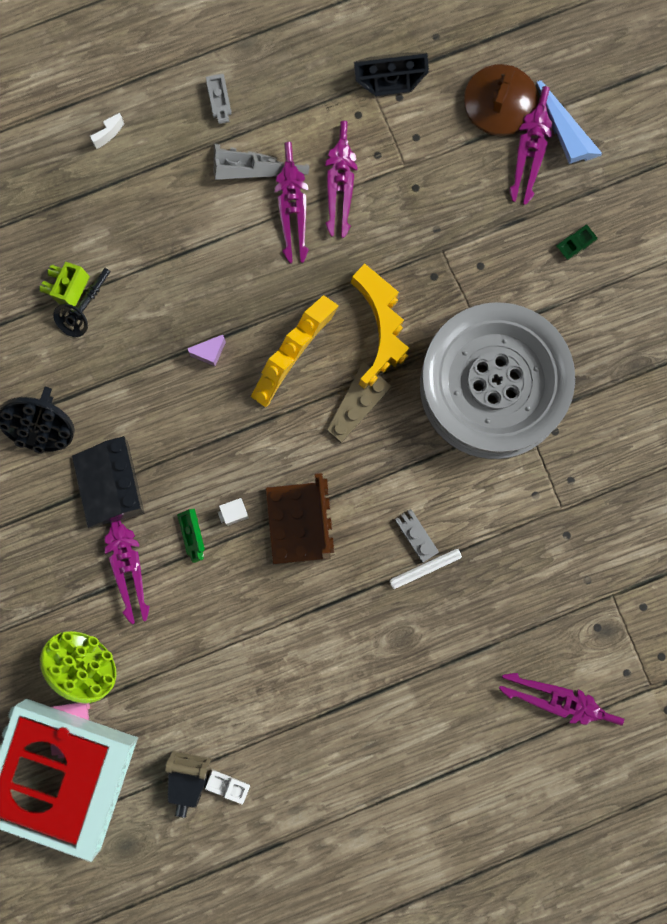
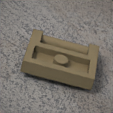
[165,751,211,780]

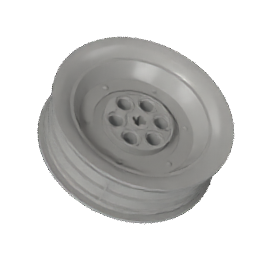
[420,302,575,459]

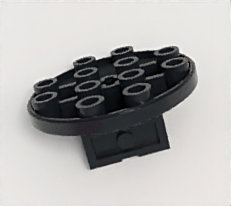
[0,386,75,454]

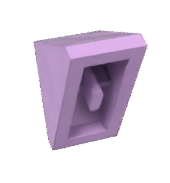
[188,335,226,366]

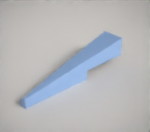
[536,81,602,164]

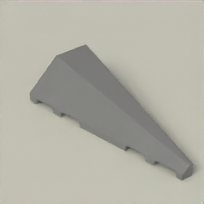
[213,144,309,180]

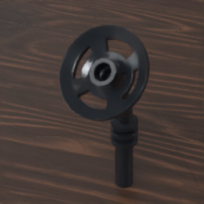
[53,268,111,337]

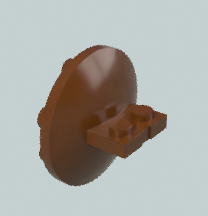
[464,64,538,136]

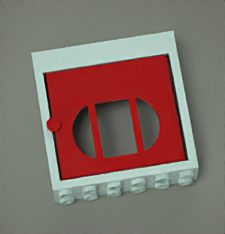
[0,698,138,862]

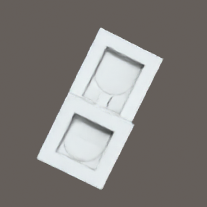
[90,113,124,149]
[204,769,250,804]

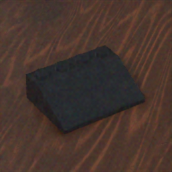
[72,436,145,529]

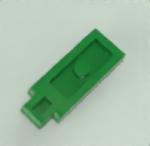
[177,509,205,563]

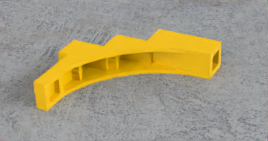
[351,264,409,389]
[251,295,339,407]

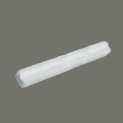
[390,549,462,589]

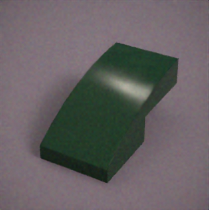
[556,224,598,261]

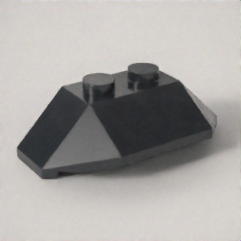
[354,52,429,96]

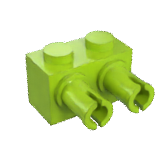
[40,262,90,307]

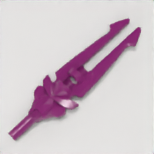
[510,86,552,205]
[325,121,358,238]
[275,142,309,264]
[105,521,150,624]
[499,673,624,726]

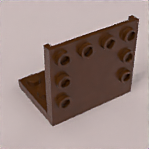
[266,473,334,565]

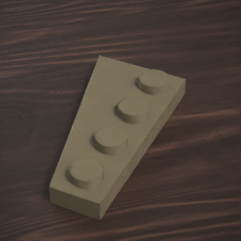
[327,362,392,443]

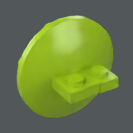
[40,631,116,703]

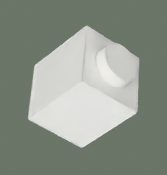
[218,498,249,526]

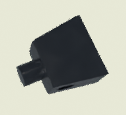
[168,771,208,818]

